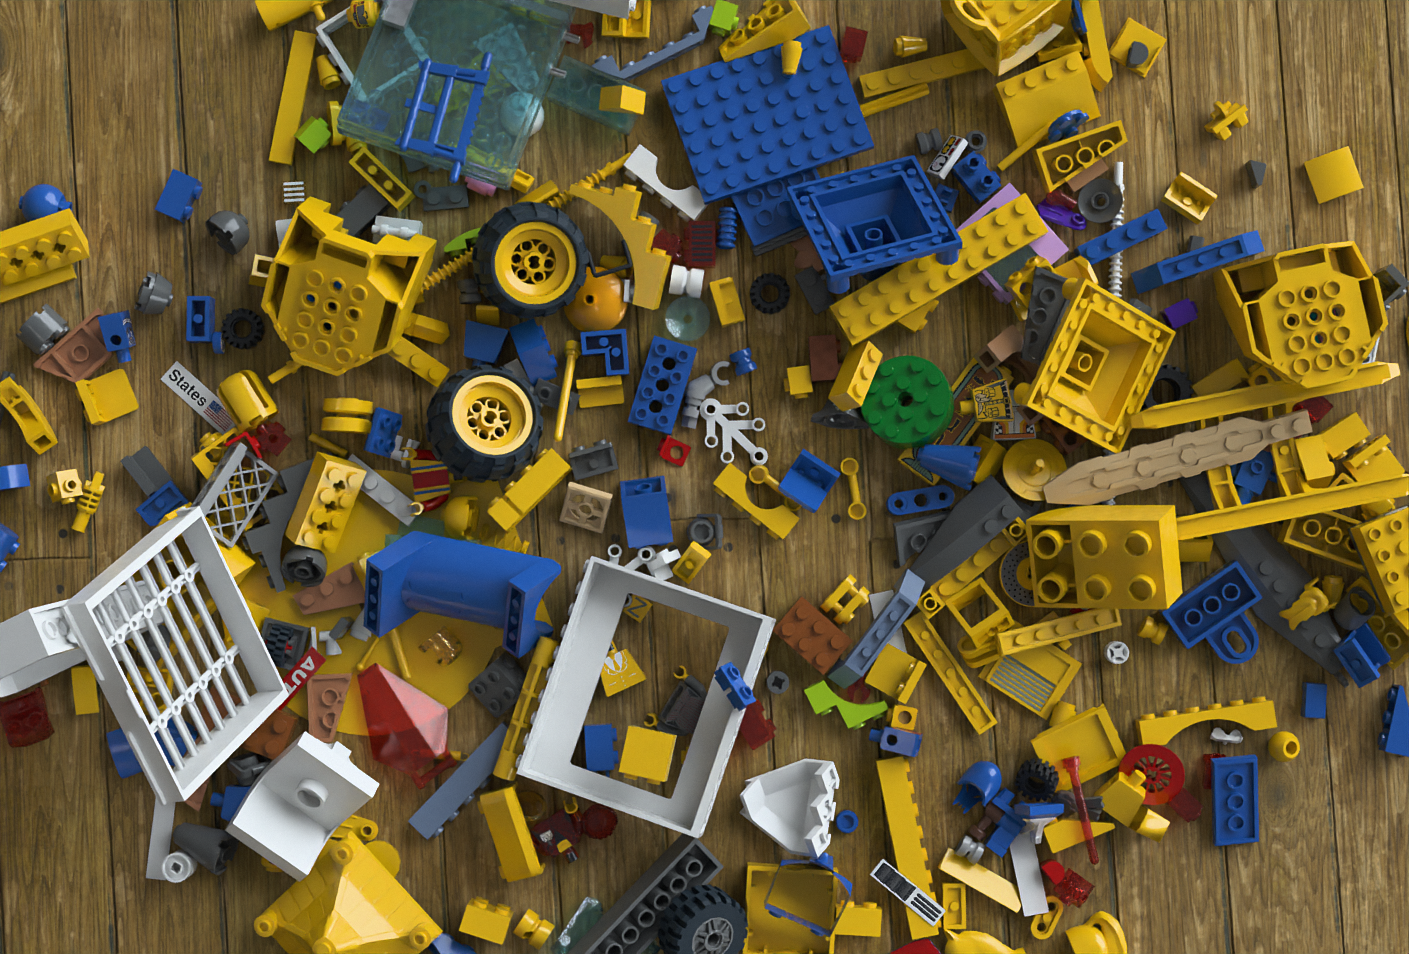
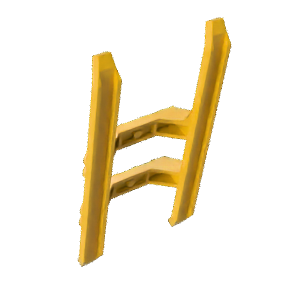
[1130,361,1409,541]

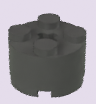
[16,304,70,355]

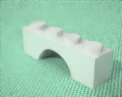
[623,144,709,223]

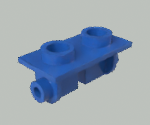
[714,662,756,712]

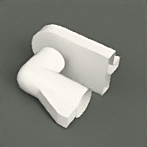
[390,435,421,469]
[308,627,342,655]

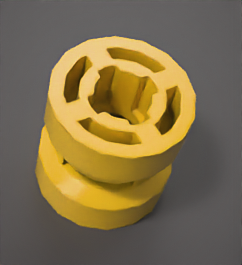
[1137,615,1168,645]

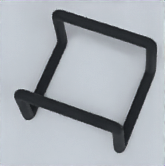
[588,240,632,278]

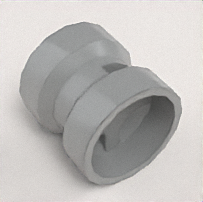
[955,834,985,865]

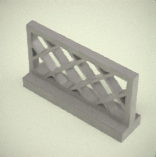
[191,442,279,548]

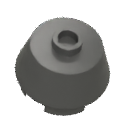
[134,271,174,314]

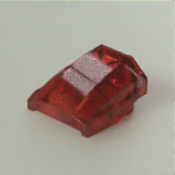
[0,687,55,748]

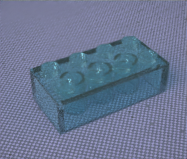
[546,55,647,136]

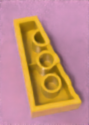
[1032,120,1128,193]

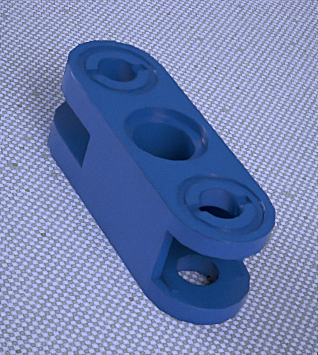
[886,485,954,515]

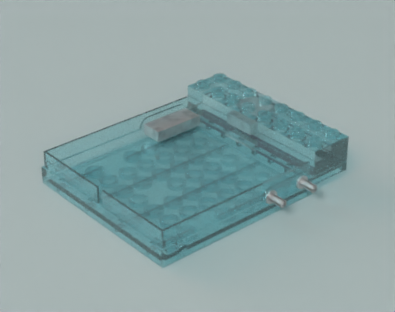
[336,0,580,190]

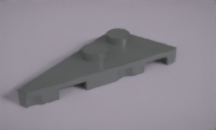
[893,510,952,566]

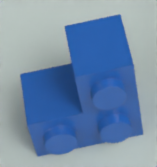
[509,318,558,386]
[581,329,630,377]

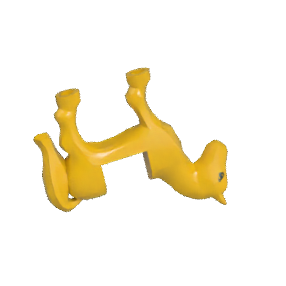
[943,911,1127,954]

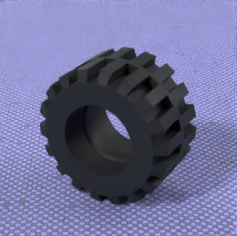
[1140,364,1194,411]

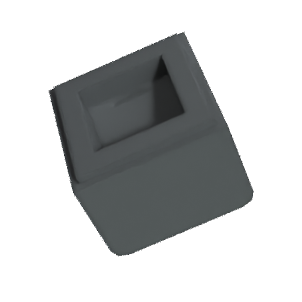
[1245,160,1267,189]

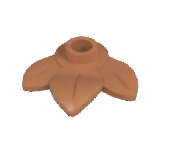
[791,236,824,272]

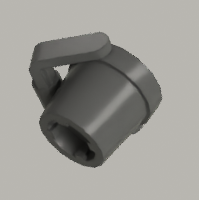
[687,514,723,550]
[227,752,271,786]

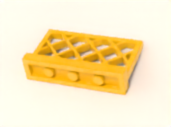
[190,426,284,531]

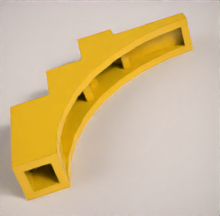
[569,181,672,310]

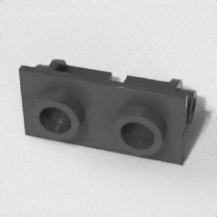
[533,378,580,415]

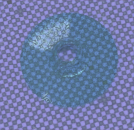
[665,296,710,341]

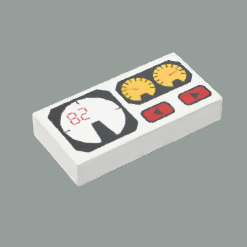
[927,135,968,180]

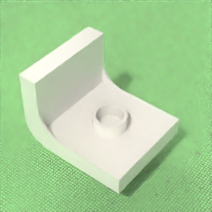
[225,731,379,882]

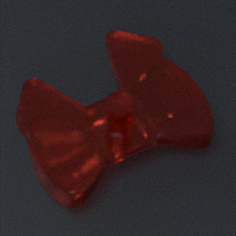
[563,20,594,48]

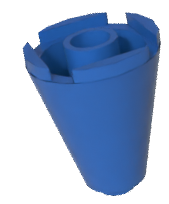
[917,444,982,491]

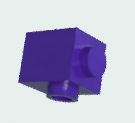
[1160,298,1198,330]

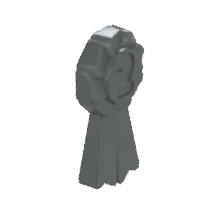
[1051,790,1105,822]

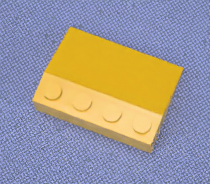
[993,50,1101,148]

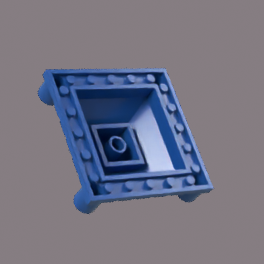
[787,155,963,294]

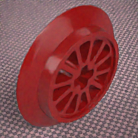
[1118,744,1185,805]

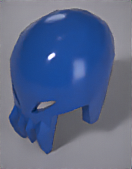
[952,761,1002,814]

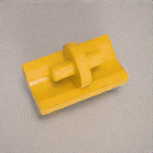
[1204,101,1248,141]

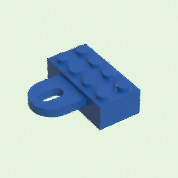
[1158,560,1263,664]

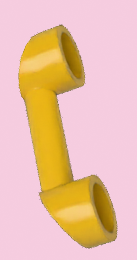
[840,458,867,520]
[749,465,801,511]

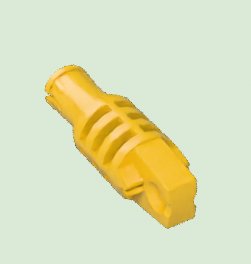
[71,471,105,533]

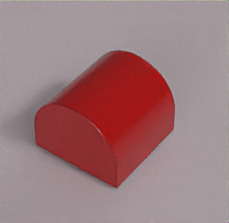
[1039,859,1065,885]

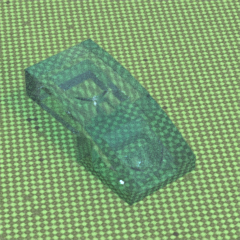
[397,516,445,537]

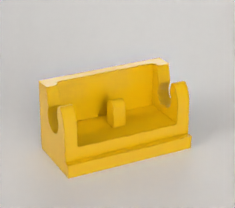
[709,277,745,328]

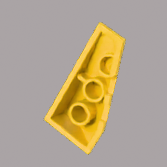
[718,0,811,62]

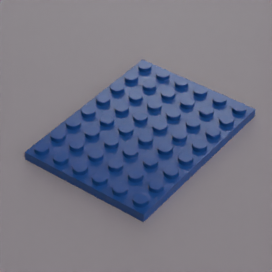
[661,25,874,205]

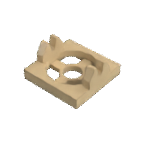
[559,482,613,533]

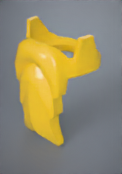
[1279,576,1339,630]

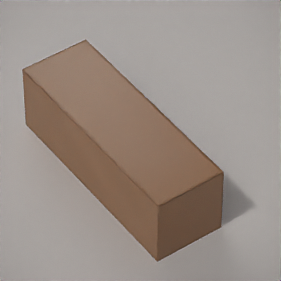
[1065,158,1108,194]

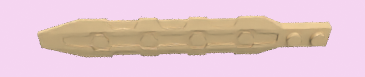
[1042,409,1313,505]

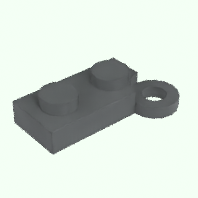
[414,180,469,212]

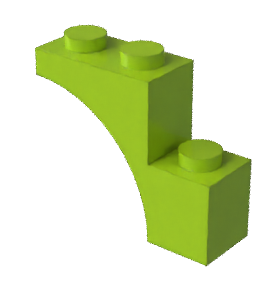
[803,679,889,730]

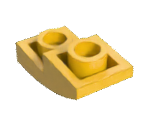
[71,665,100,715]

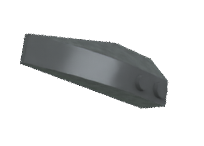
[909,474,1024,593]

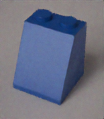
[620,475,673,549]

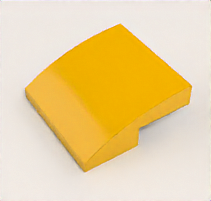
[601,0,651,39]
[1304,146,1364,204]

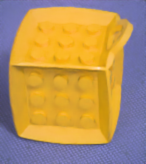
[940,0,1071,77]

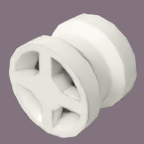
[1104,641,1129,664]

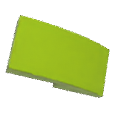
[444,227,482,257]

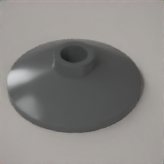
[1078,178,1123,223]

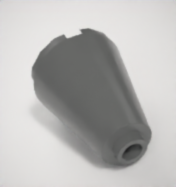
[173,822,239,875]

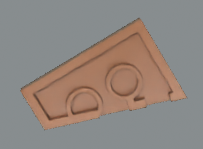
[307,673,353,742]

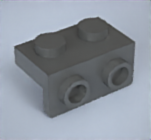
[568,439,619,481]

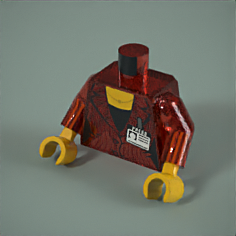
[529,797,584,864]

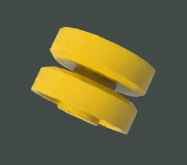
[321,397,373,434]

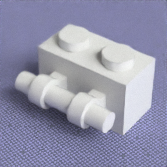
[371,215,423,244]

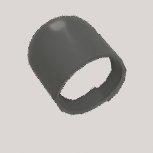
[1333,586,1376,630]

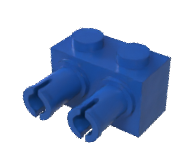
[950,150,1001,205]

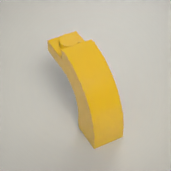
[0,376,58,455]

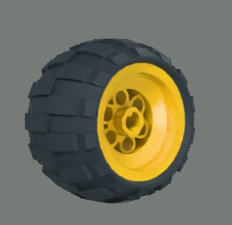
[472,201,589,319]
[425,365,544,483]

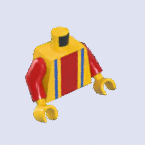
[401,447,464,517]

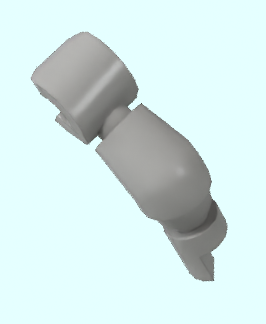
[681,361,730,429]

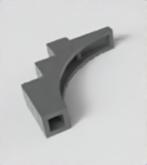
[242,451,332,593]

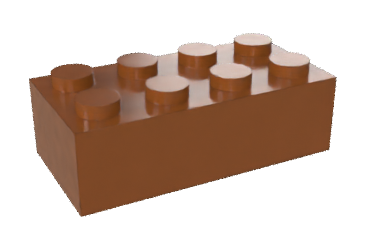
[195,686,300,760]

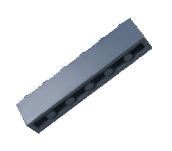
[408,721,509,840]

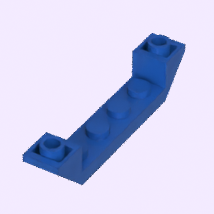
[1130,230,1265,294]

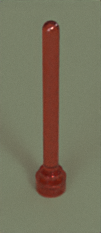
[1061,756,1099,865]

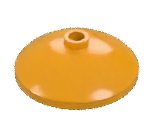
[563,267,628,332]

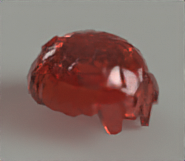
[581,804,618,840]

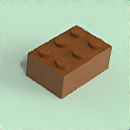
[772,596,853,675]

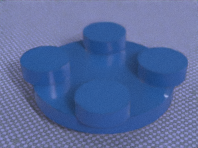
[1048,110,1089,142]

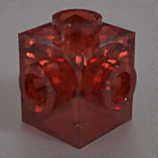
[254,421,292,457]
[1053,868,1095,908]

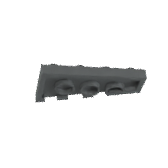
[1020,266,1070,366]

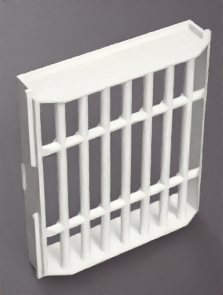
[60,506,289,805]

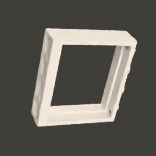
[316,0,429,105]

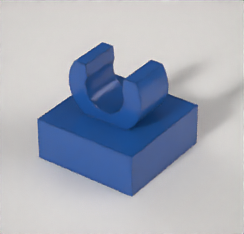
[935,183,959,213]

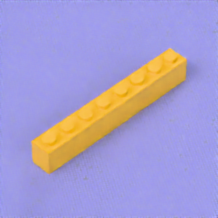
[875,754,942,940]

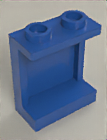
[1333,623,1391,688]

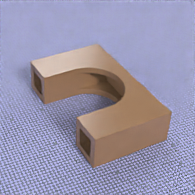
[973,324,1044,426]

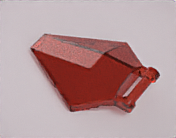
[357,663,458,790]

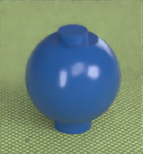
[19,184,72,222]

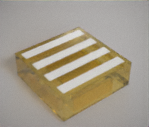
[282,180,307,205]

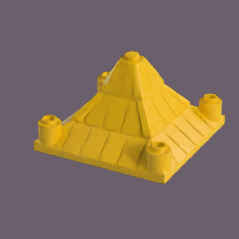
[1013,277,1176,454]
[254,831,443,954]

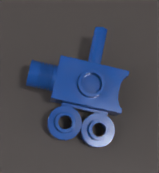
[1230,450,1278,505]

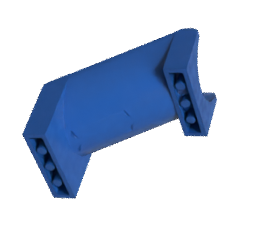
[363,531,561,659]

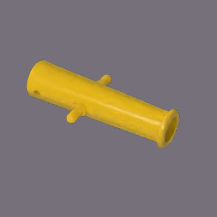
[255,0,334,32]

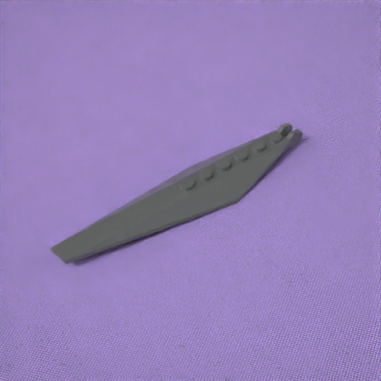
[1178,470,1349,688]

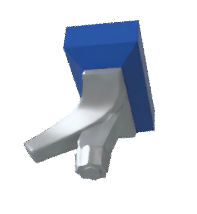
[1014,802,1064,844]

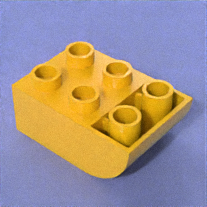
[1026,505,1183,610]

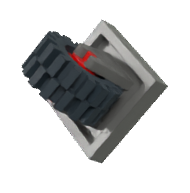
[261,617,310,670]

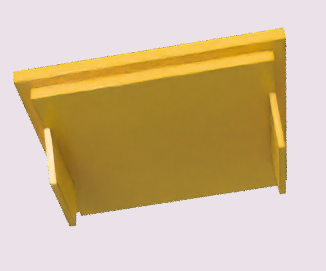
[1108,17,1167,78]

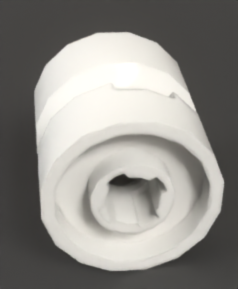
[669,265,705,299]
[161,849,197,883]

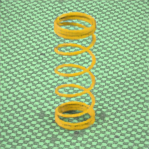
[478,523,530,554]

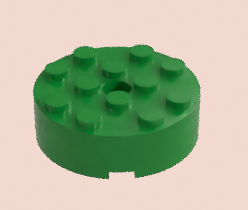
[861,355,954,449]

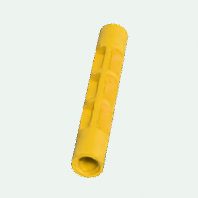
[493,636,561,781]

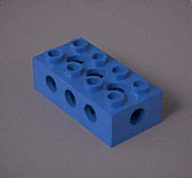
[628,335,697,436]

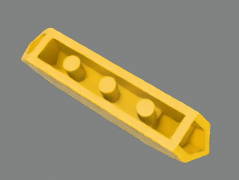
[1071,0,1113,92]
[351,310,450,345]

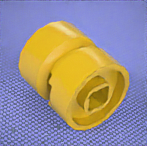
[513,908,555,950]

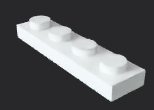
[348,454,418,527]

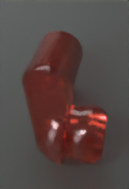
[1046,190,1077,210]

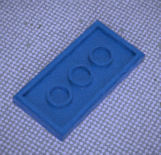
[1211,754,1259,846]

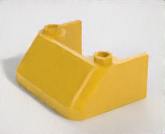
[477,781,545,883]

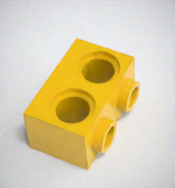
[1004,255,1057,308]

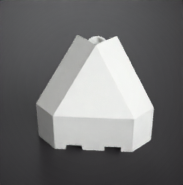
[739,759,840,858]

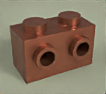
[808,334,842,383]

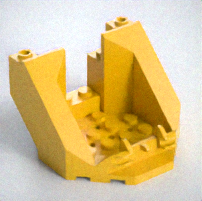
[261,196,437,376]
[1213,241,1388,389]

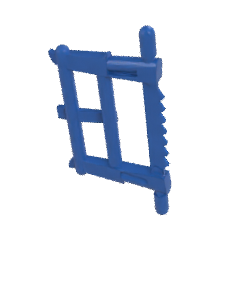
[394,52,493,183]

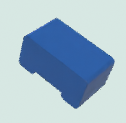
[1300,682,1327,719]

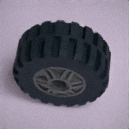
[658,884,748,954]

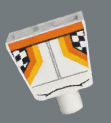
[990,390,1036,441]

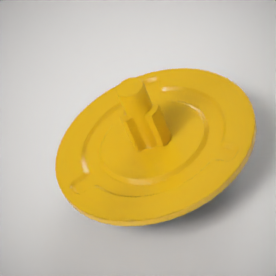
[1002,439,1067,501]

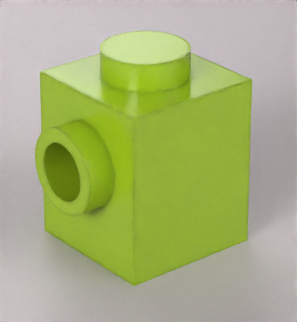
[709,0,740,37]
[294,116,332,153]

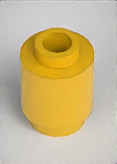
[1049,700,1076,727]

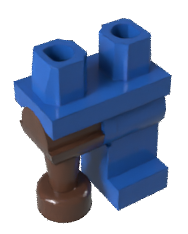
[967,787,1027,858]

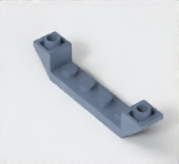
[592,5,714,83]
[826,568,925,689]

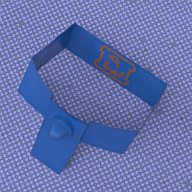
[764,852,852,937]

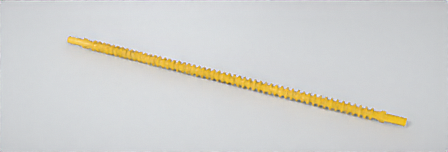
[268,152,631,384]

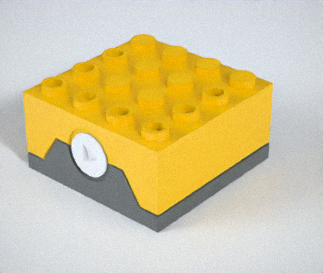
[1347,503,1409,613]

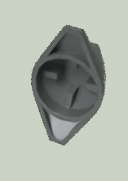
[811,399,869,429]

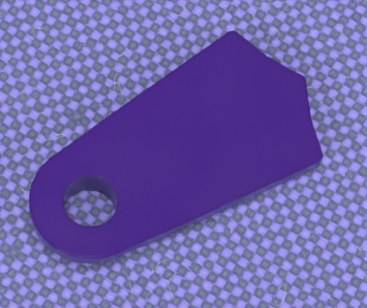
[1037,198,1087,231]

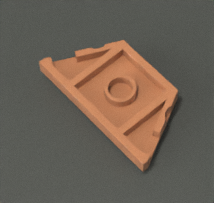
[33,308,114,383]

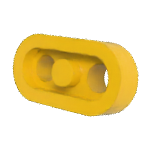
[326,101,346,146]
[1030,895,1063,939]

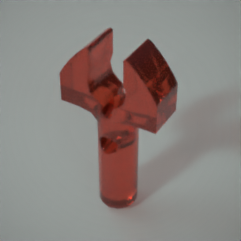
[847,672,871,703]

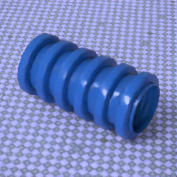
[716,207,738,250]

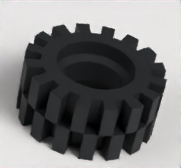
[750,273,790,315]
[221,308,265,350]
[1015,758,1059,802]

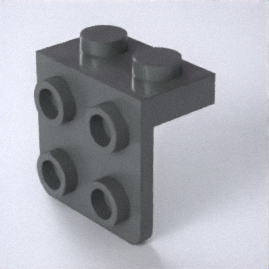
[468,651,527,718]

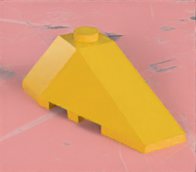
[1346,576,1409,670]

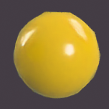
[1268,731,1300,763]

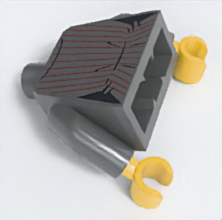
[644,666,707,736]

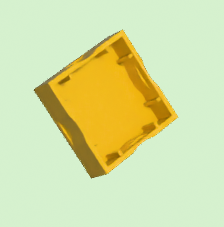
[742,862,838,954]

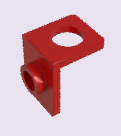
[222,431,262,459]
[657,435,691,467]

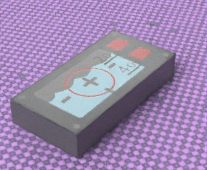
[329,616,355,640]

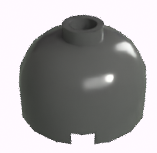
[205,210,250,255]
[281,545,327,587]

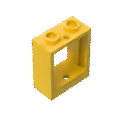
[944,577,1015,649]

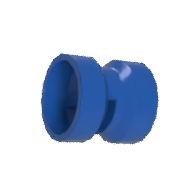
[729,348,758,376]

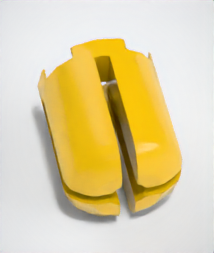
[216,370,279,433]

